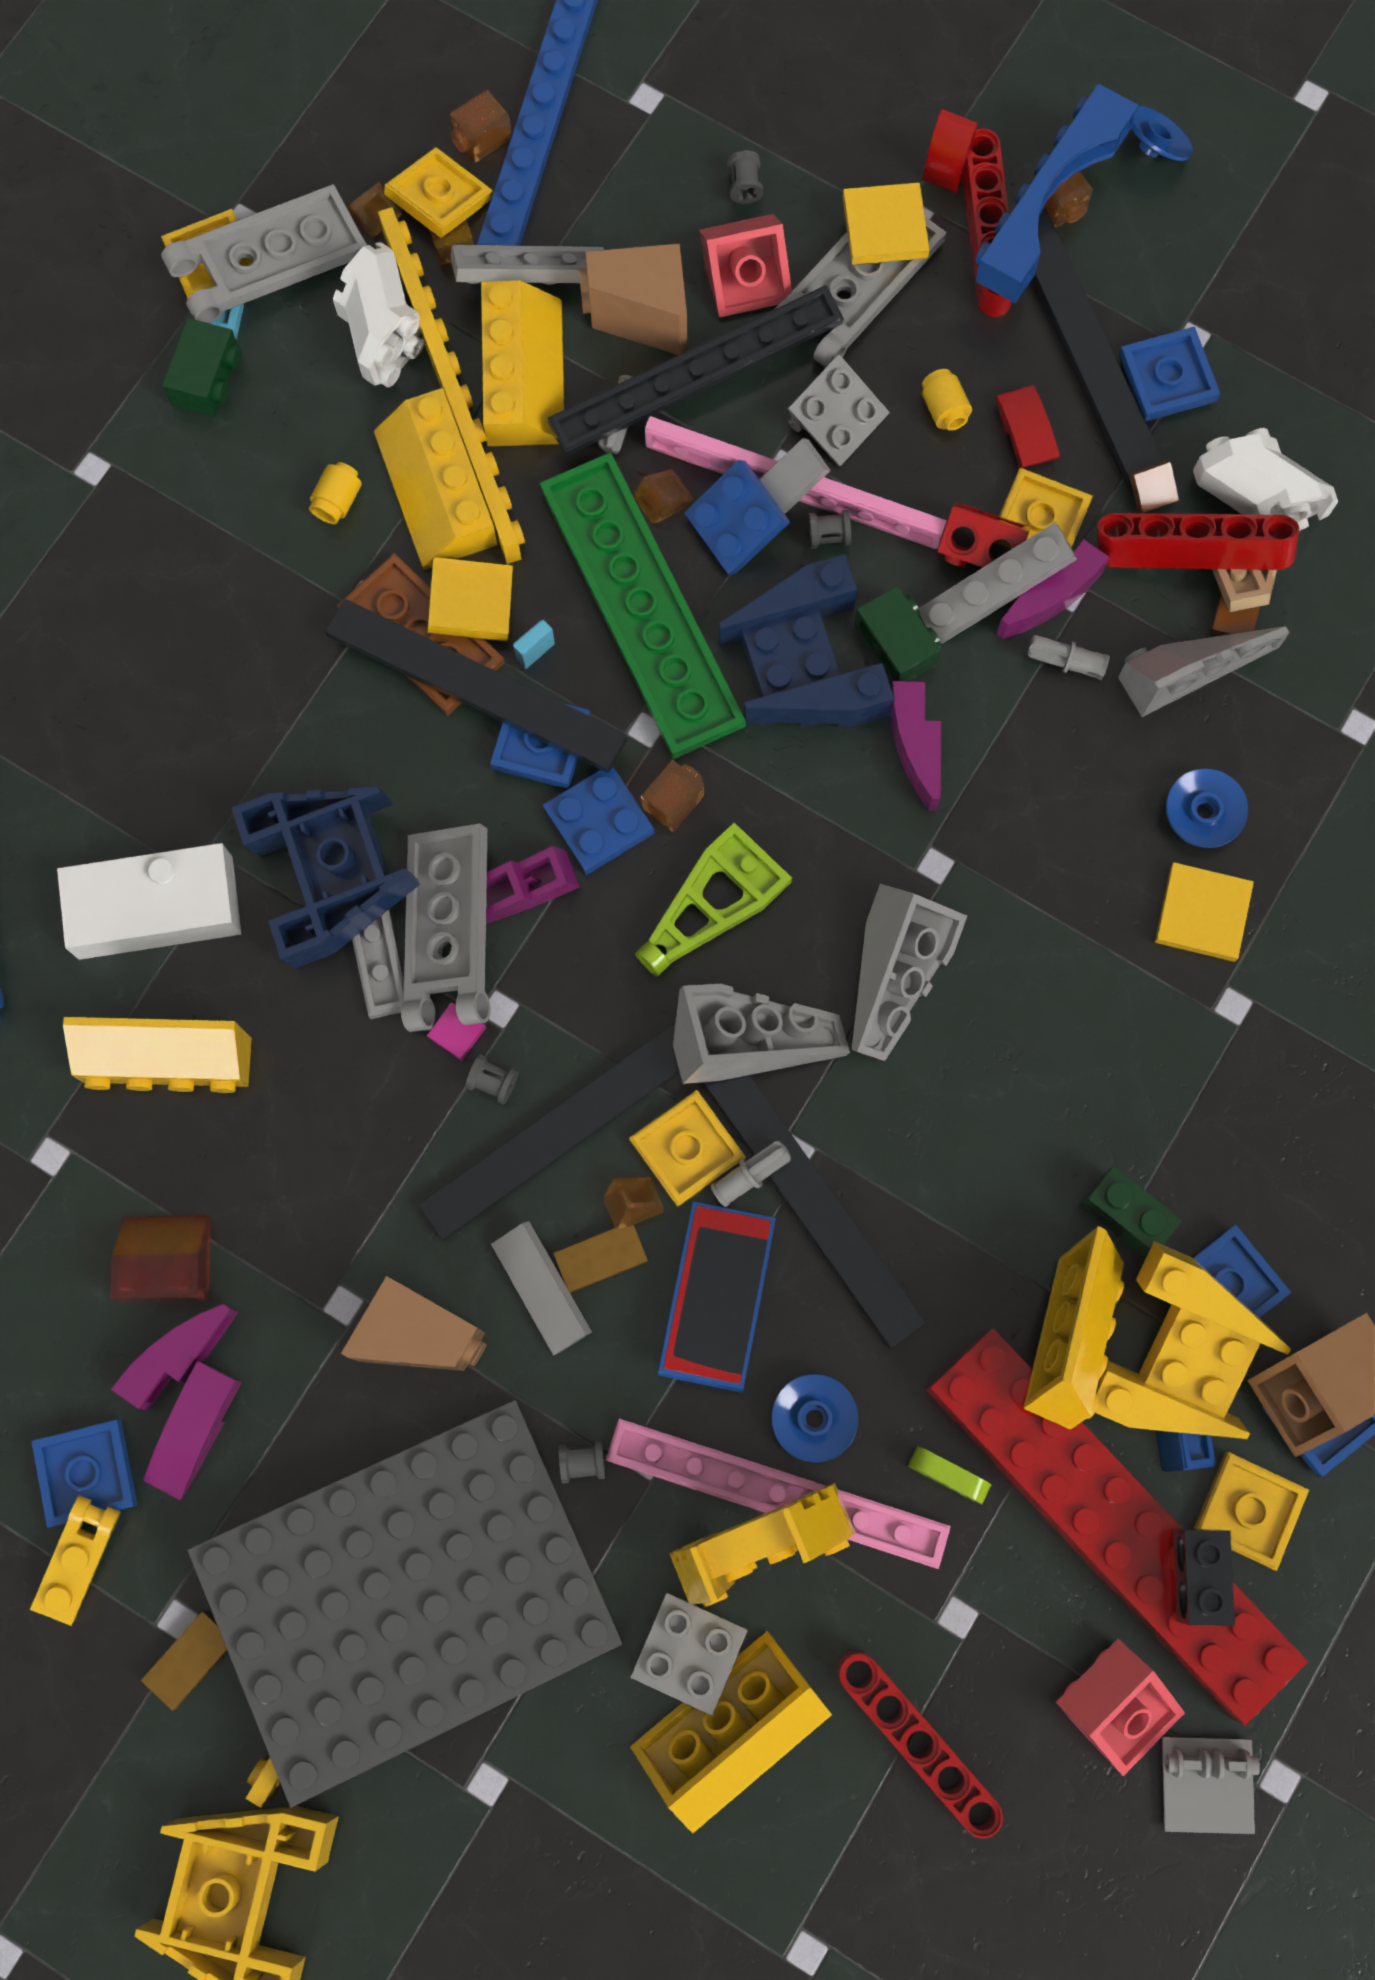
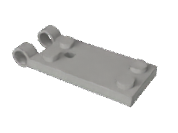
[161,184,366,323]
[775,217,947,368]
[401,824,491,1032]

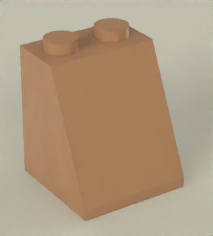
[579,244,687,355]
[341,1276,487,1371]
[1247,1313,1375,1457]

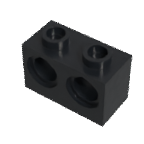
[1173,1529,1235,1626]

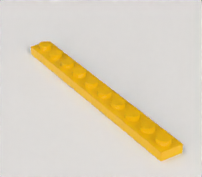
[378,207,525,564]

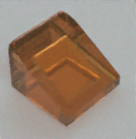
[346,182,403,238]
[430,220,474,265]
[633,469,694,524]
[604,1177,664,1229]

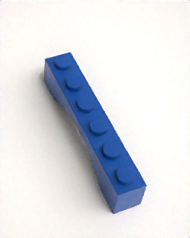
[975,83,1139,304]

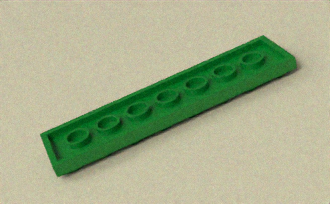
[539,452,746,759]

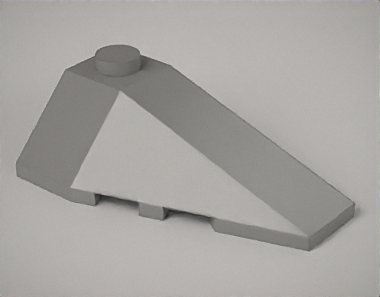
[1118,626,1290,717]
[852,884,967,1061]
[673,984,850,1084]

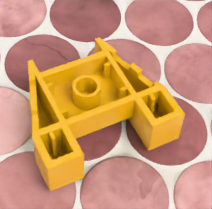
[1095,1241,1291,1439]
[669,1483,855,1607]
[134,1806,339,1980]

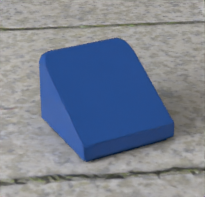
[1156,1430,1216,1472]

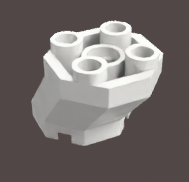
[333,242,424,388]
[1193,428,1338,531]

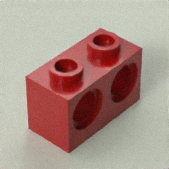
[937,502,1031,567]

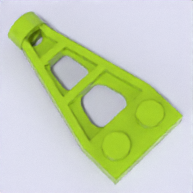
[635,823,792,977]

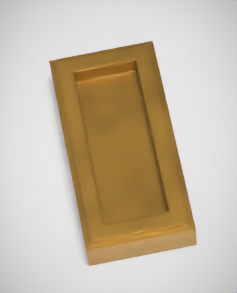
[553,1222,648,1294]
[141,1610,227,1711]

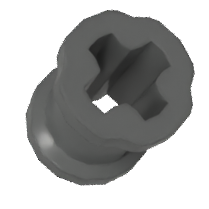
[727,150,763,204]
[808,510,851,549]
[465,1054,519,1105]
[558,1440,606,1484]

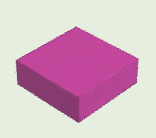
[427,1002,486,1061]

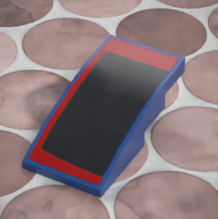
[658,1201,776,1393]

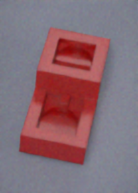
[922,109,978,193]
[995,385,1060,469]

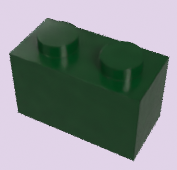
[162,318,241,417]
[854,586,941,682]
[1079,1166,1183,1258]

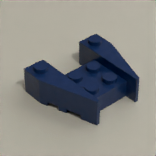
[718,554,895,727]
[231,787,420,968]

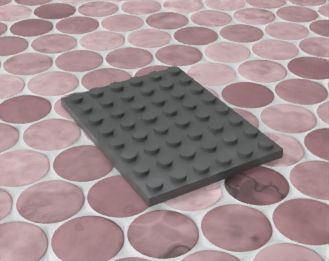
[187,1400,623,1808]

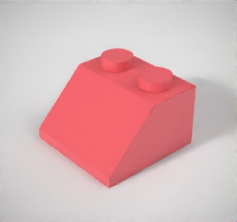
[699,214,792,318]
[1056,1639,1185,1776]

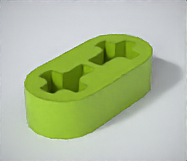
[908,1446,991,1505]

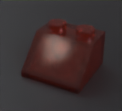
[110,1215,210,1303]

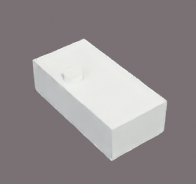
[57,843,242,960]

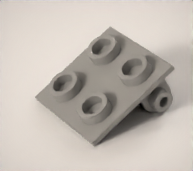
[787,354,890,467]
[630,1593,748,1715]
[1162,1737,1260,1834]

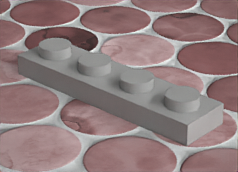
[451,245,604,285]
[919,522,1078,644]

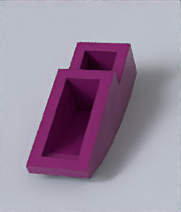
[996,540,1110,639]
[890,681,941,811]
[486,846,579,924]
[111,1304,239,1410]
[143,1361,242,1501]

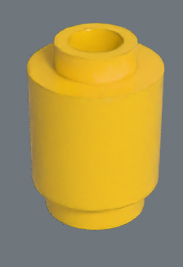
[922,369,972,430]
[309,462,362,525]

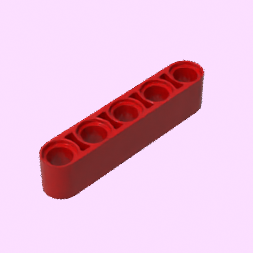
[963,128,1012,317]
[1097,513,1300,570]
[837,1650,1003,1839]

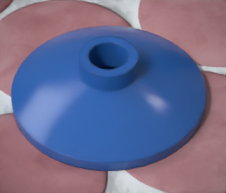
[1131,106,1193,161]
[1166,769,1248,848]
[772,1374,858,1463]

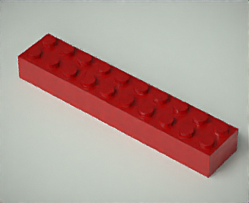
[925,1328,1308,1726]

